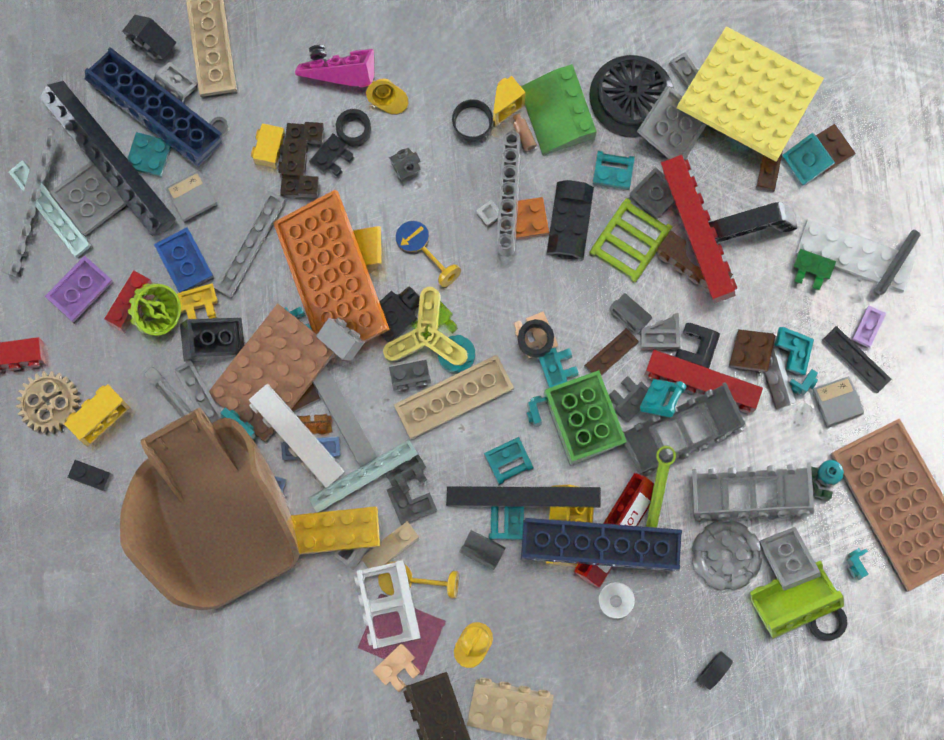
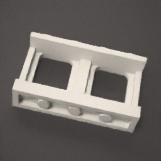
[354,560,421,649]

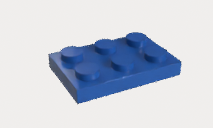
[154,227,214,293]

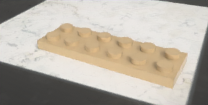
[186,0,237,97]
[394,355,514,440]

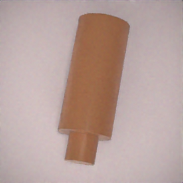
[513,114,537,151]

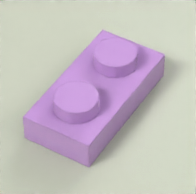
[852,305,886,348]

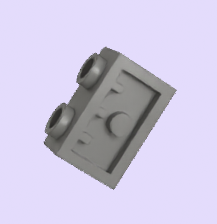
[154,62,198,103]

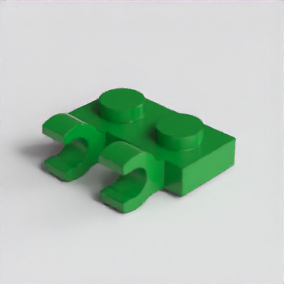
[793,248,837,290]

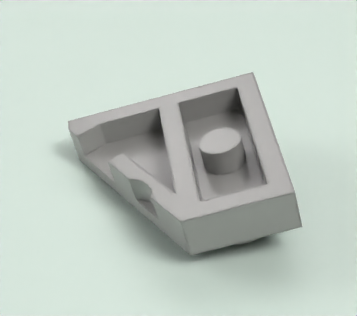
[641,313,680,350]

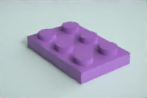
[45,255,113,323]

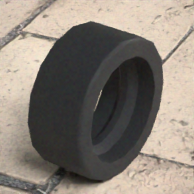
[335,108,371,146]
[518,319,554,358]
[808,608,848,641]
[697,651,733,690]

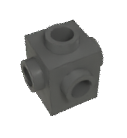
[389,147,421,180]

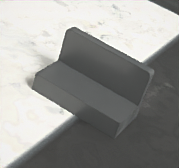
[609,293,652,334]
[459,530,506,570]

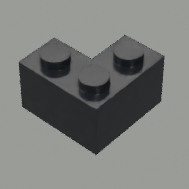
[122,14,177,59]

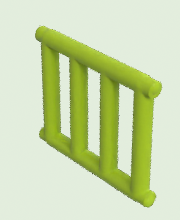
[589,198,673,282]

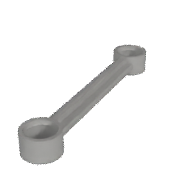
[144,366,192,417]

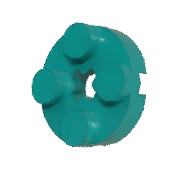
[438,335,475,374]

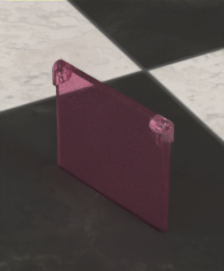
[358,593,446,676]

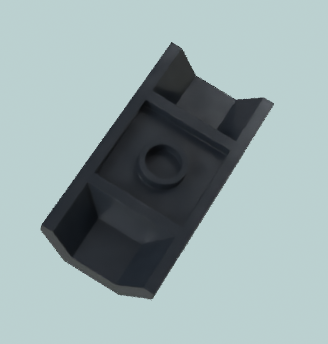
[546,180,594,260]

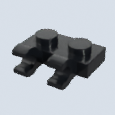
[309,133,354,177]

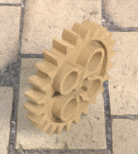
[16,371,80,434]

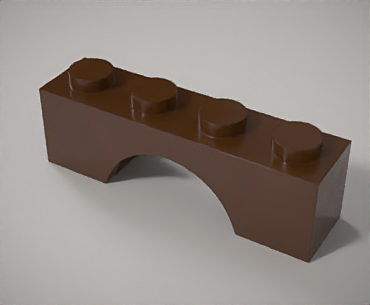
[656,231,733,294]

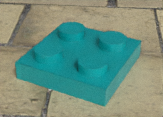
[127,132,172,178]
[782,132,835,186]

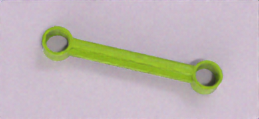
[645,445,676,528]

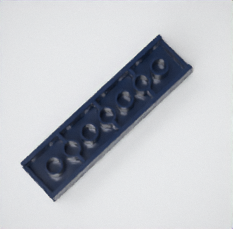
[84,47,223,167]
[521,518,682,571]

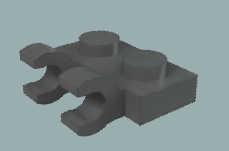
[609,376,649,422]
[385,454,427,494]

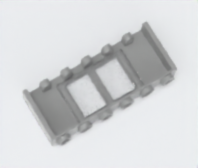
[692,462,814,522]

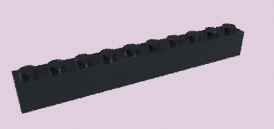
[40,81,176,236]

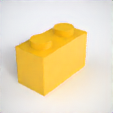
[251,123,285,169]

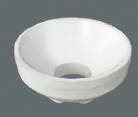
[599,582,635,619]

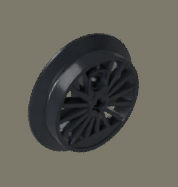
[589,55,674,136]

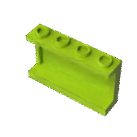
[750,561,844,639]

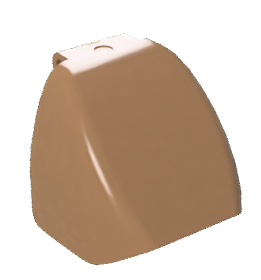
[120,408,299,610]

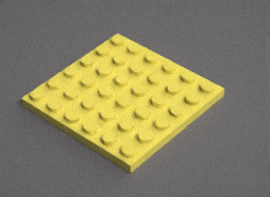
[677,26,824,162]

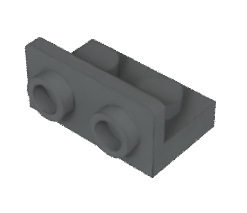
[389,360,431,392]

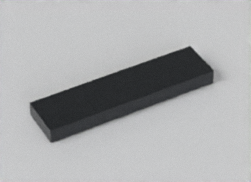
[822,326,892,393]

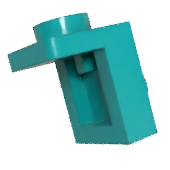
[789,369,818,396]
[526,396,547,427]
[846,548,869,580]

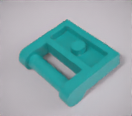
[593,151,635,190]
[640,379,686,417]
[484,437,534,485]
[489,507,524,540]

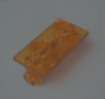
[297,414,333,434]

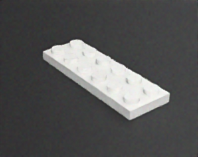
[795,219,916,292]

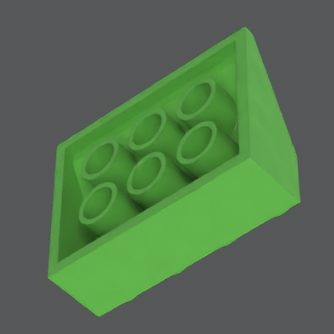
[521,64,597,155]
[544,370,627,465]

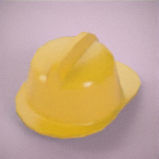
[366,78,408,114]
[454,622,493,668]

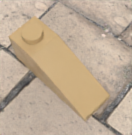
[362,521,420,568]

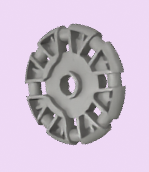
[692,520,762,590]

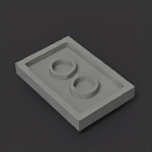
[759,527,821,591]

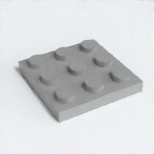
[637,86,707,159]
[50,161,127,236]

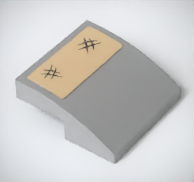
[165,171,217,222]
[813,376,864,427]

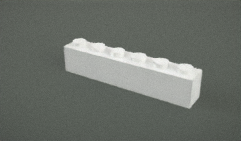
[249,384,345,488]

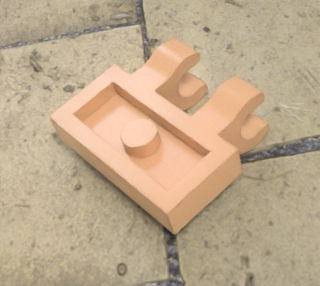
[373,643,420,692]

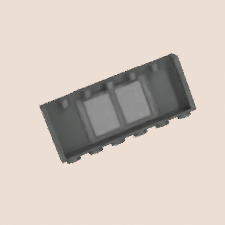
[623,382,746,477]

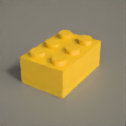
[64,384,130,447]

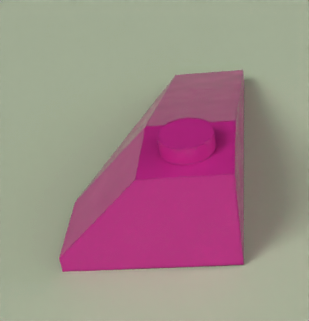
[295,49,374,87]

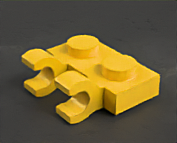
[177,283,218,319]

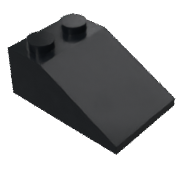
[180,317,244,362]

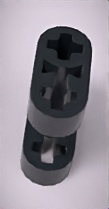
[675,323,720,369]

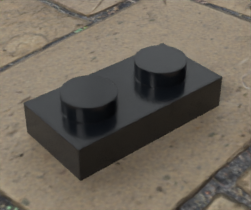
[67,460,112,492]

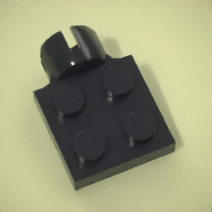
[379,286,420,343]

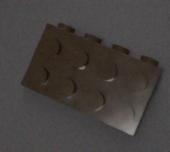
[403,672,471,740]

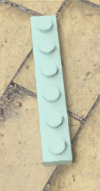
[8,160,92,258]
[308,439,418,513]

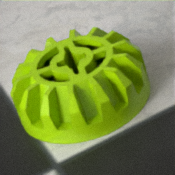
[128,283,181,336]

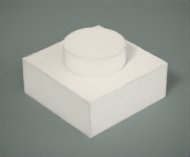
[476,200,499,226]

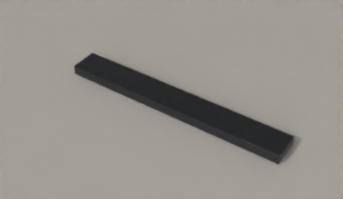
[446,486,601,508]

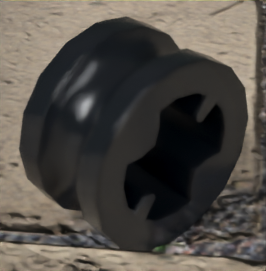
[309,44,327,60]

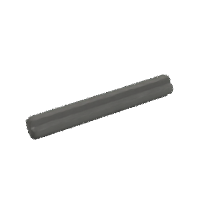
[875,229,921,295]

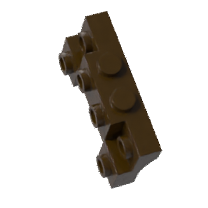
[278,122,324,198]

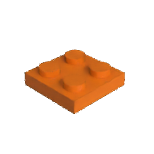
[507,197,549,240]

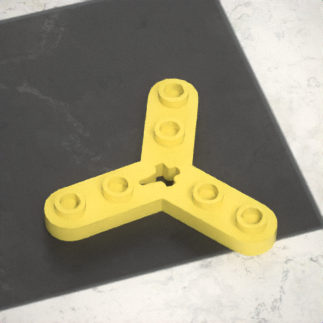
[383,287,468,365]

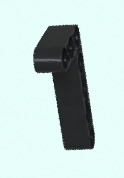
[708,202,798,243]

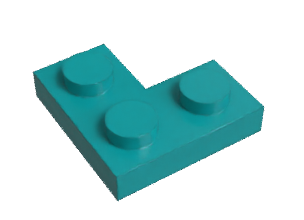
[775,327,814,376]

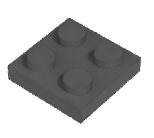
[630,167,675,220]

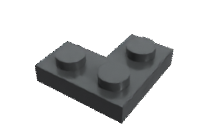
[387,485,437,525]

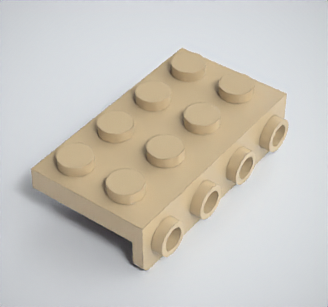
[467,677,554,740]

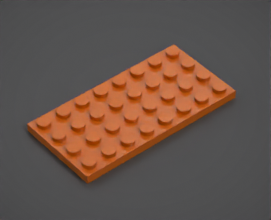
[273,190,390,359]

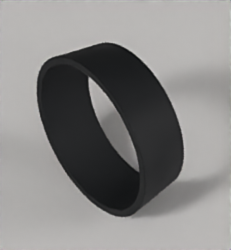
[452,99,493,141]

